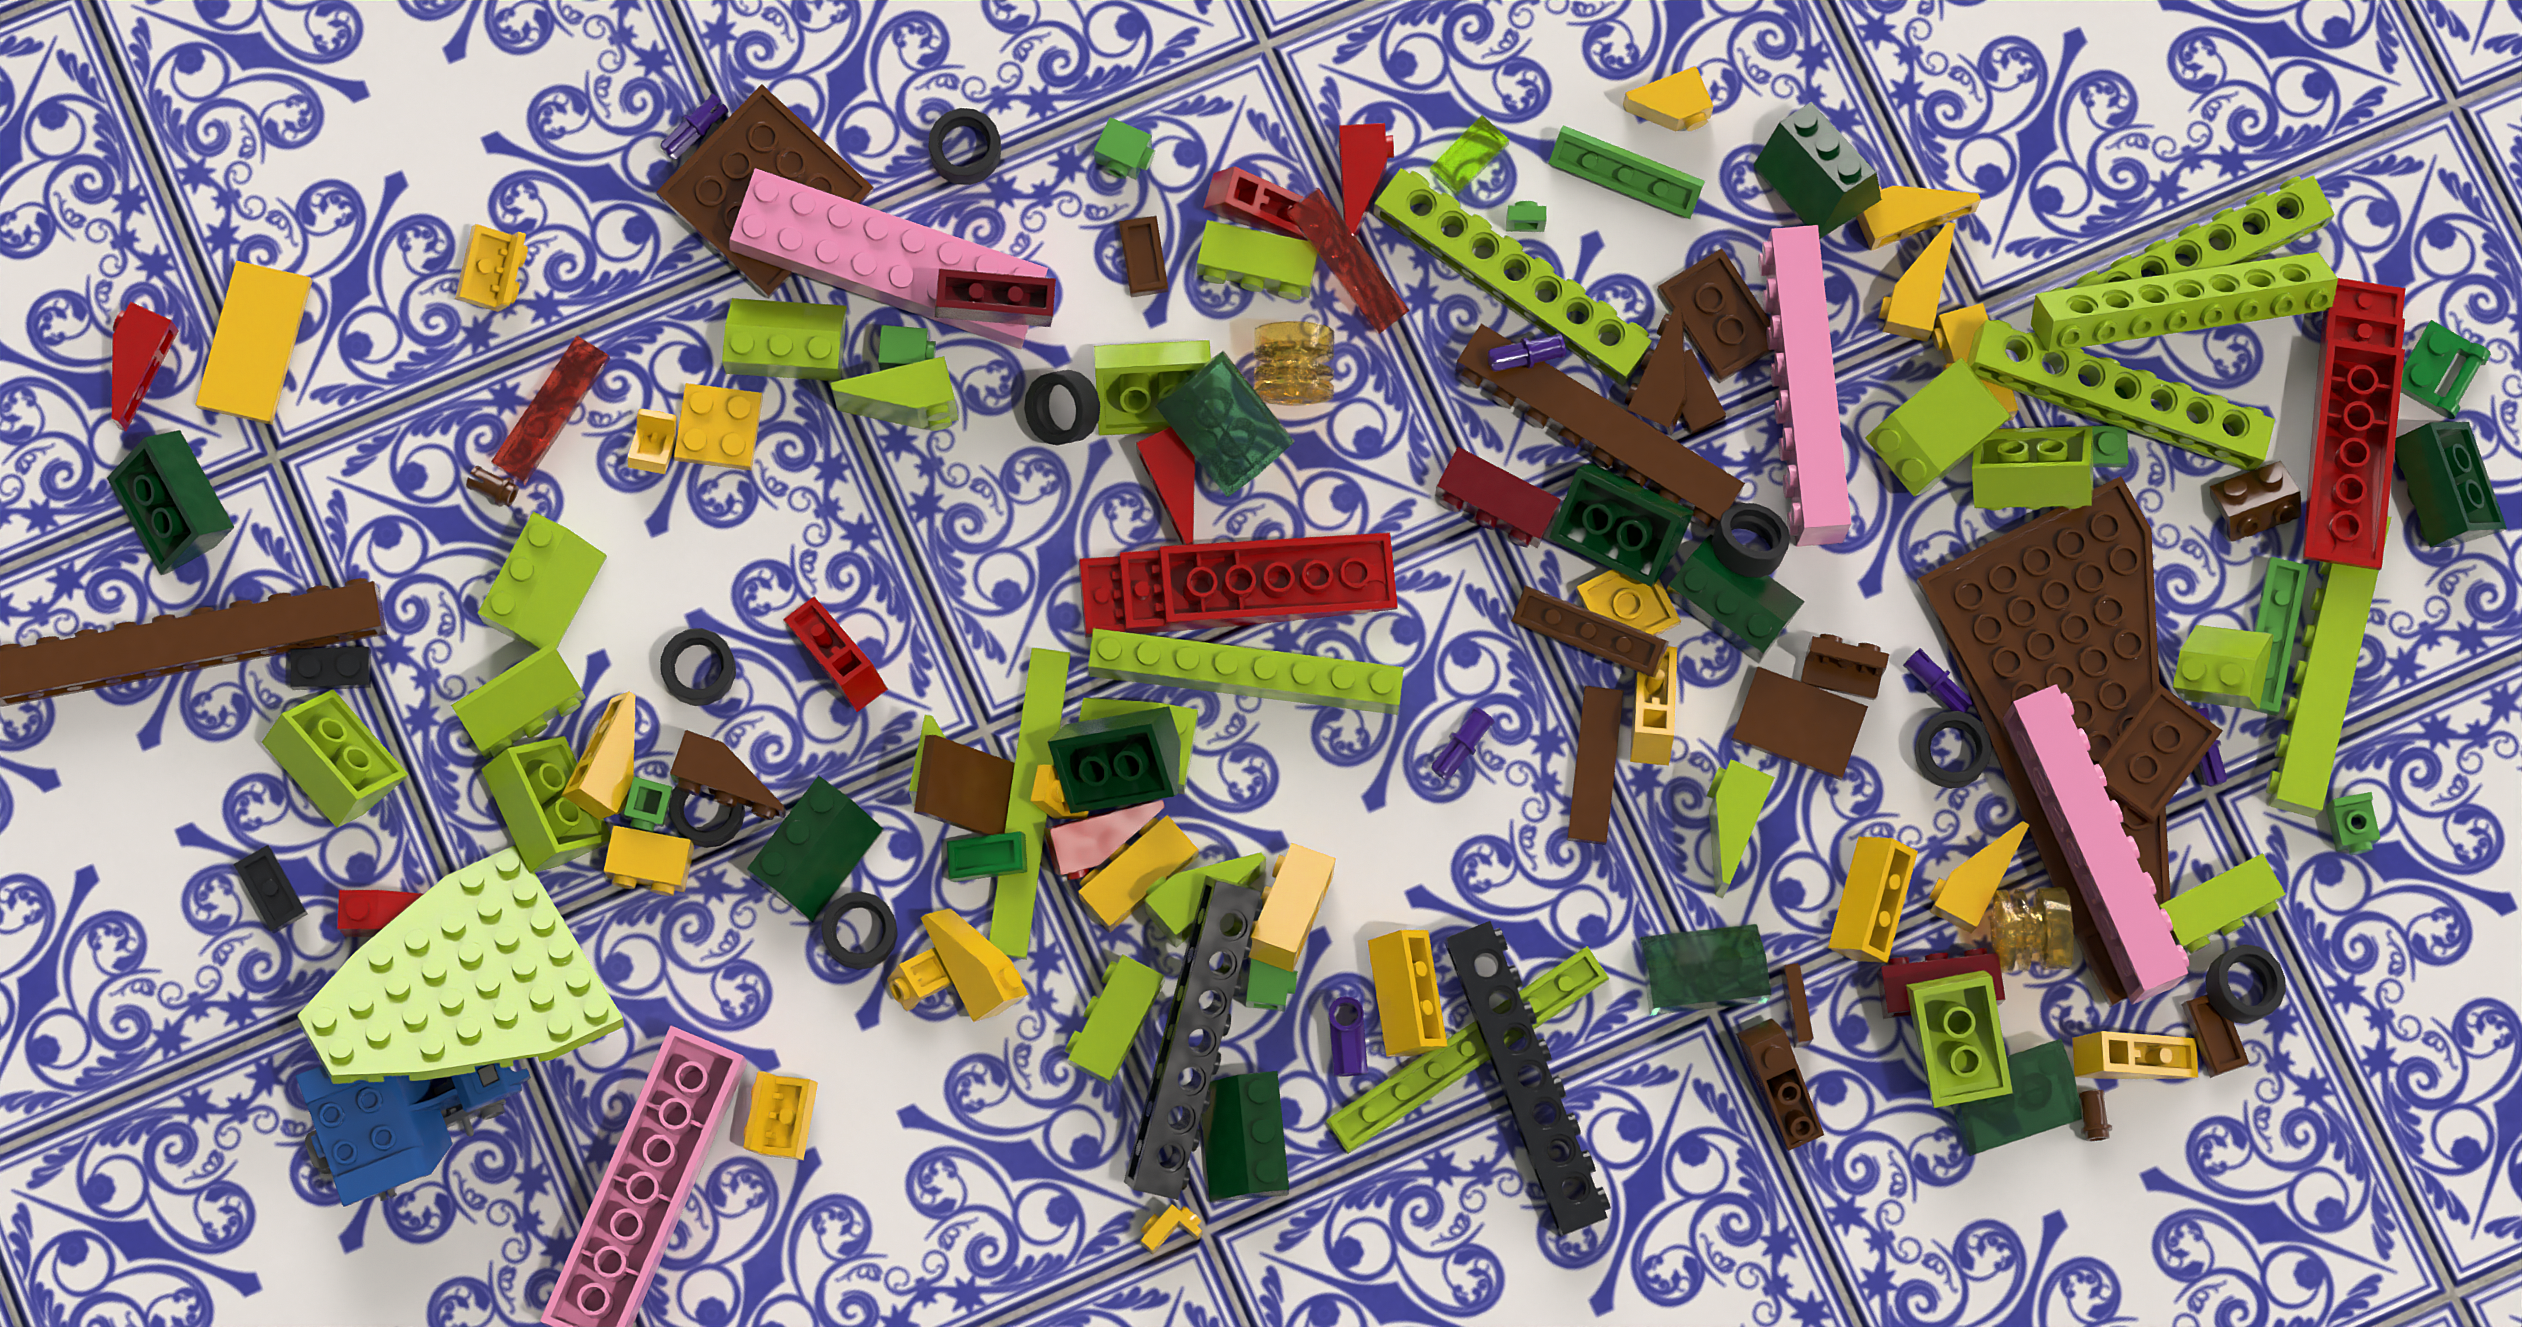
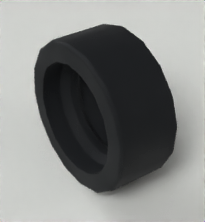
[928,108,1001,185]
[1024,370,1101,446]
[1712,503,1791,578]
[660,628,736,706]
[1915,711,1992,789]
[669,785,746,848]
[821,891,898,970]
[2206,944,2286,1024]

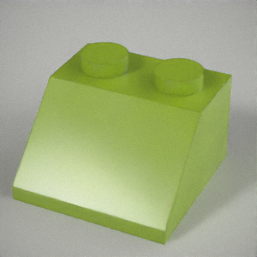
[2173,625,2274,710]

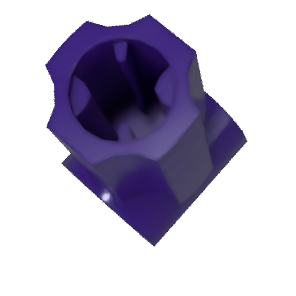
[1328,996,1368,1077]

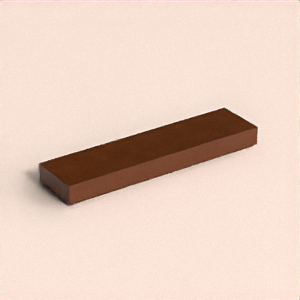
[1511,585,1669,678]
[1567,686,1624,845]

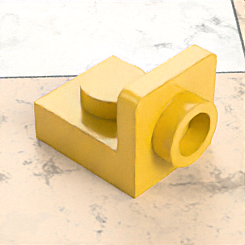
[1030,765,1089,819]
[887,947,953,1011]

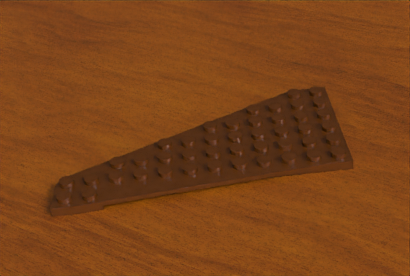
[1916,476,2173,1007]

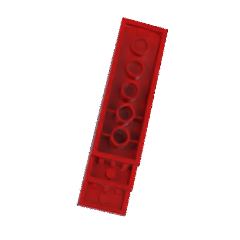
[2303,278,2406,571]
[1078,532,1398,638]

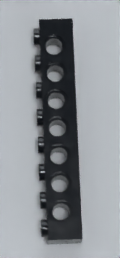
[1124,875,1262,1200]
[1444,921,1611,1237]

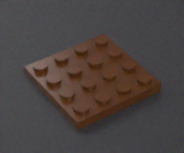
[656,84,874,299]

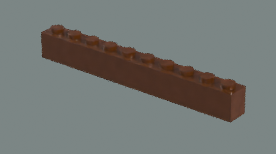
[0,578,387,707]

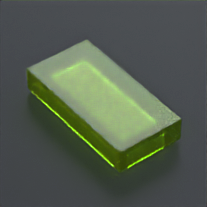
[1430,115,1510,196]

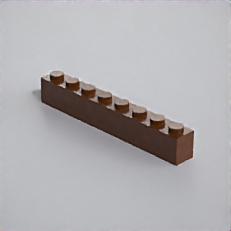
[1455,323,1745,529]

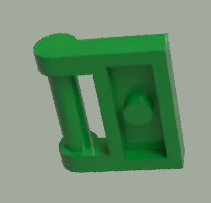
[2401,320,2491,419]

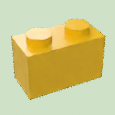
[604,825,694,896]

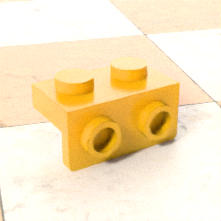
[455,224,528,312]
[743,1071,818,1160]

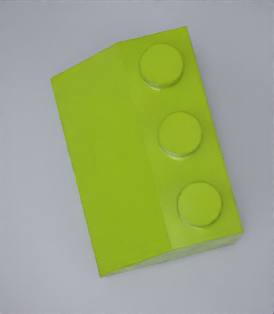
[722,298,847,381]
[1094,340,1214,436]
[1972,426,2093,511]
[478,511,607,651]
[451,642,586,760]
[262,689,408,828]
[481,736,611,873]

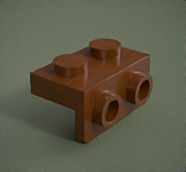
[2209,460,2302,542]
[1800,634,1889,700]

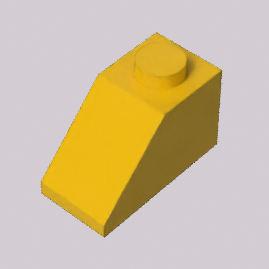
[1623,66,1714,132]

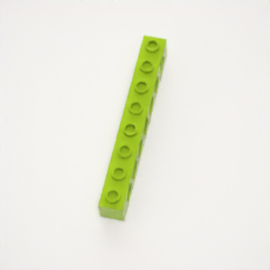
[1373,168,1652,387]
[2049,175,2335,292]
[2030,252,2338,352]
[1967,320,2275,471]

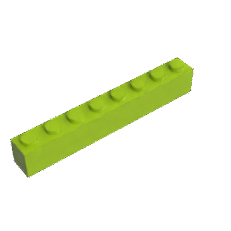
[2266,516,2392,818]
[1088,629,1404,715]

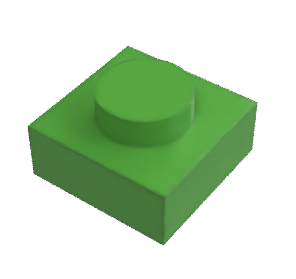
[1506,201,1547,232]
[2093,426,2128,468]

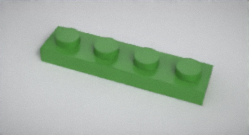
[1548,125,1705,219]
[2244,556,2309,716]

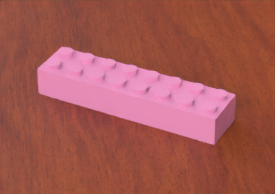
[730,168,1048,349]
[1758,225,1851,547]
[2002,684,2190,1005]
[540,1026,748,1327]

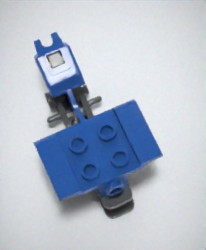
[296,1063,531,1207]

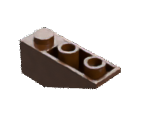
[1624,306,1687,436]
[670,730,786,820]
[1736,1018,1824,1151]

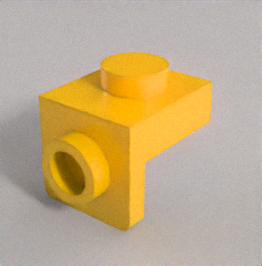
[628,409,676,474]
[1140,1204,1202,1255]

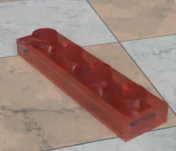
[1286,187,1410,334]
[491,336,610,485]

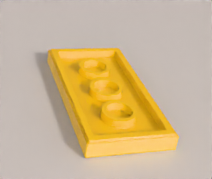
[195,260,312,425]

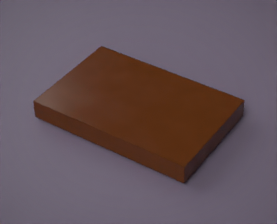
[1657,248,1775,384]
[1731,666,1868,780]
[2098,684,2223,824]
[914,735,1015,836]

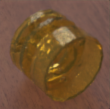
[1253,321,1334,406]
[1990,886,2074,973]

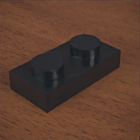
[290,647,371,690]
[234,845,308,934]

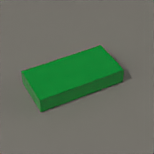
[947,831,1027,882]

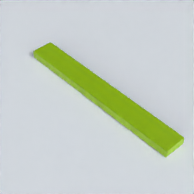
[989,647,1071,960]
[1326,946,1610,1154]

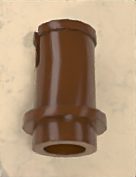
[466,466,519,507]
[2079,1090,2112,1142]

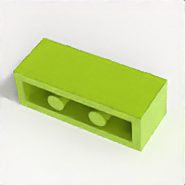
[1197,220,1319,300]
[2158,853,2286,954]
[1065,954,1165,1086]

